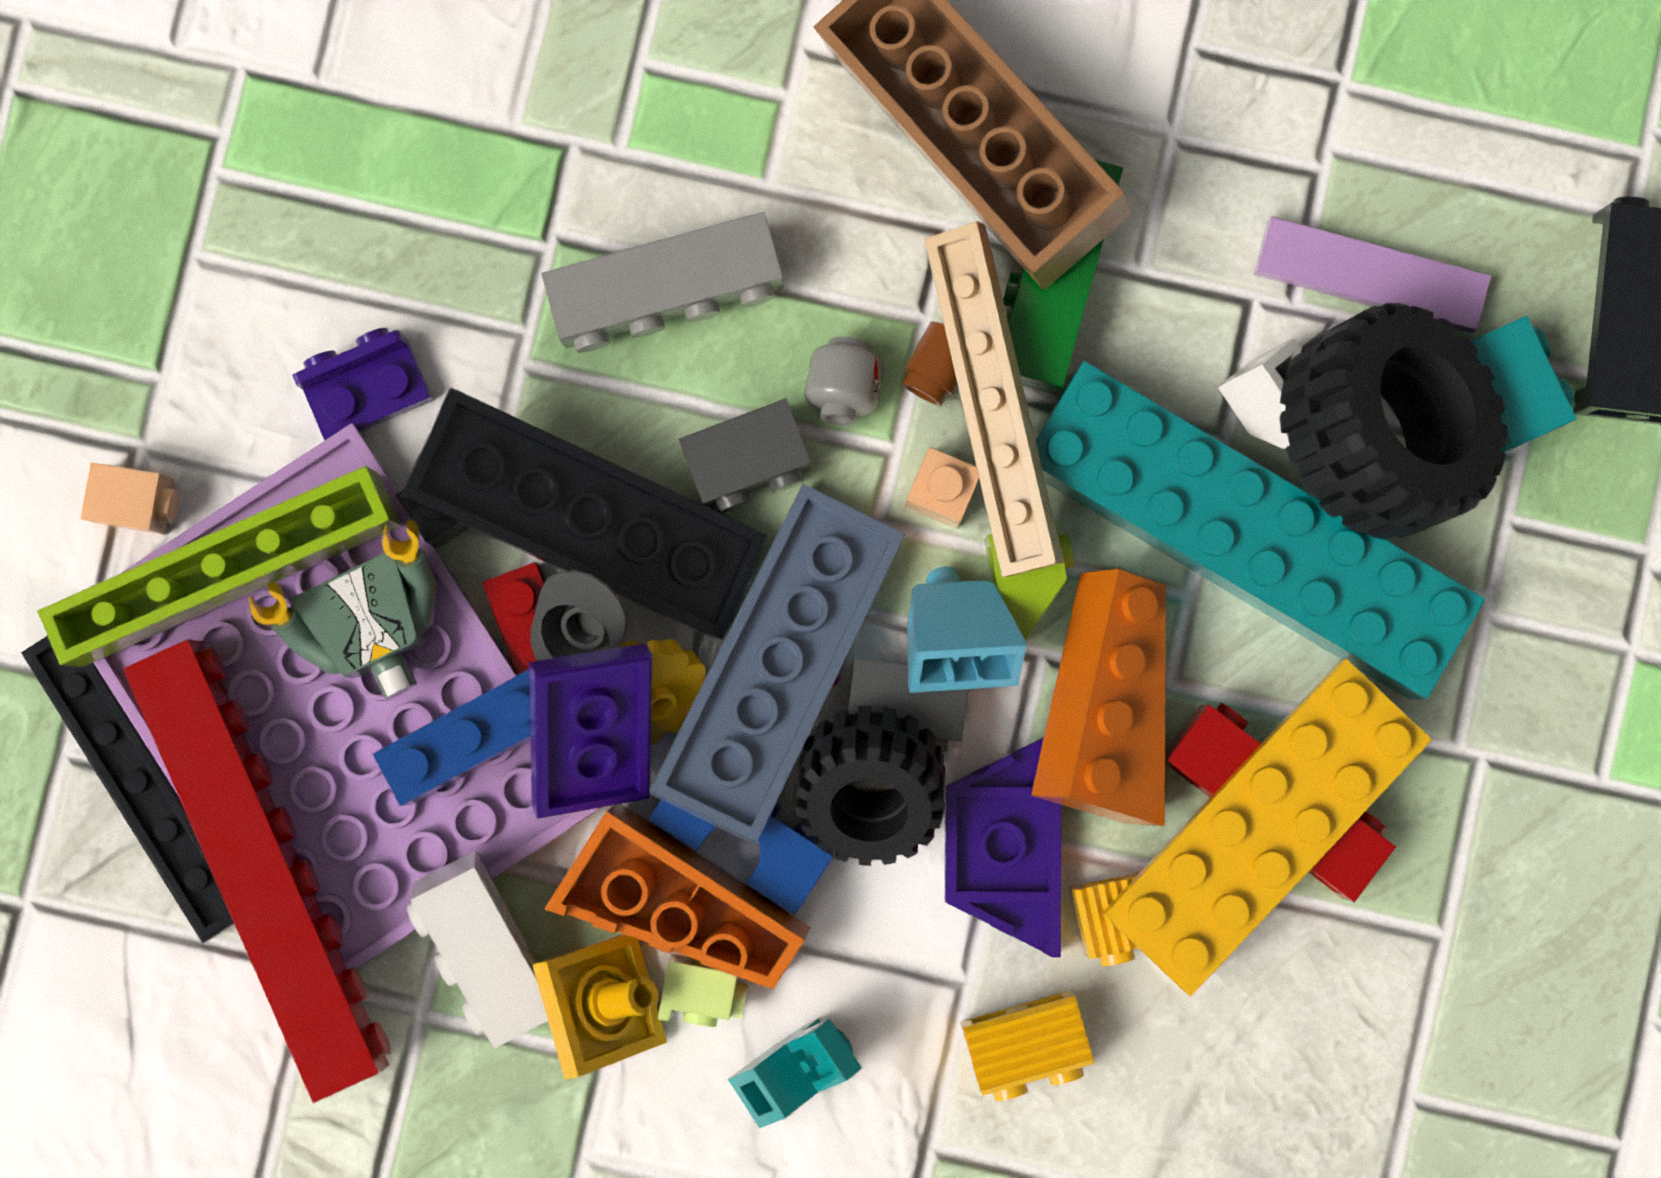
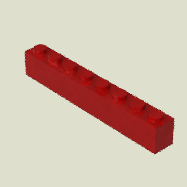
[123,639,391,1104]

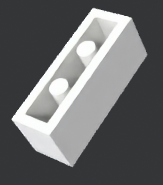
[407,850,548,1049]

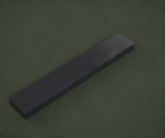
[21,636,234,943]

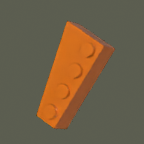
[1031,569,1166,826]

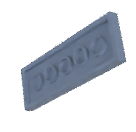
[649,484,905,845]

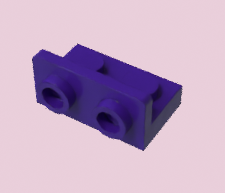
[292,328,434,441]

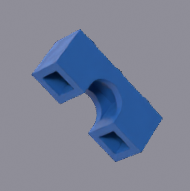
[372,669,531,806]
[649,800,833,915]

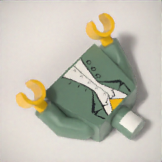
[249,520,438,699]

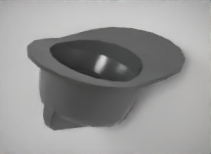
[530,570,626,661]

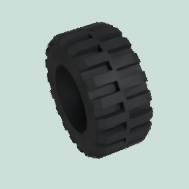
[1279,303,1508,539]

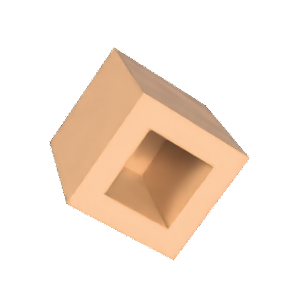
[904,447,979,529]
[80,462,179,535]

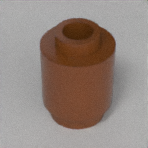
[902,321,958,407]

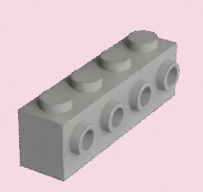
[541,211,784,353]

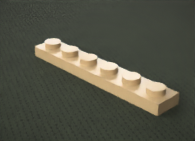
[924,221,1064,577]

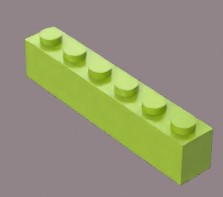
[37,466,402,667]

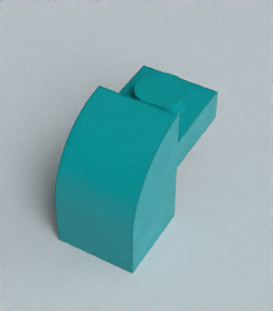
[728,1018,862,1129]

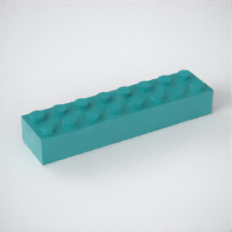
[1035,361,1485,700]

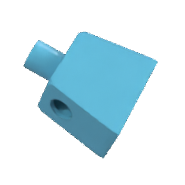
[907,566,1027,693]

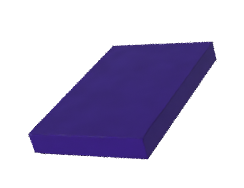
[529,643,652,819]

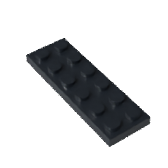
[401,387,767,640]

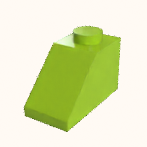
[984,522,1074,640]

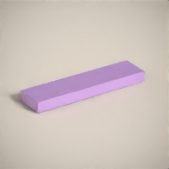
[1254,217,1491,333]

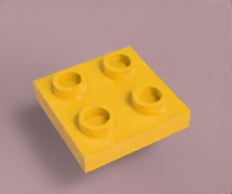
[532,934,667,1080]

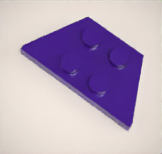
[944,737,1061,958]

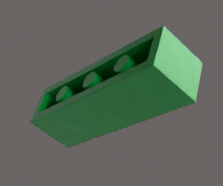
[1003,159,1124,395]

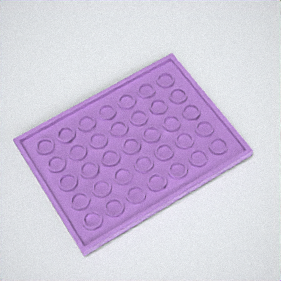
[93,423,602,969]

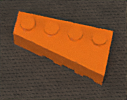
[544,804,811,989]

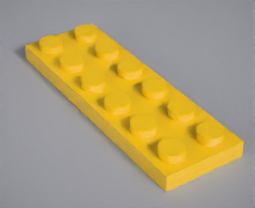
[1102,658,1432,997]

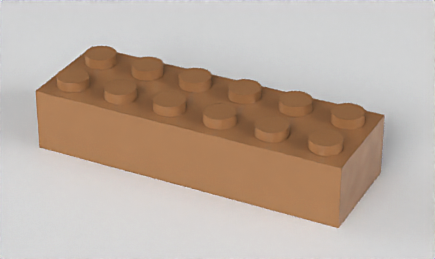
[813,0,1133,291]

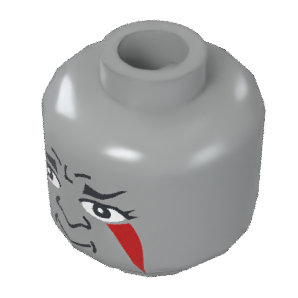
[804,337,884,426]

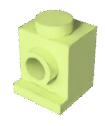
[658,956,748,1027]

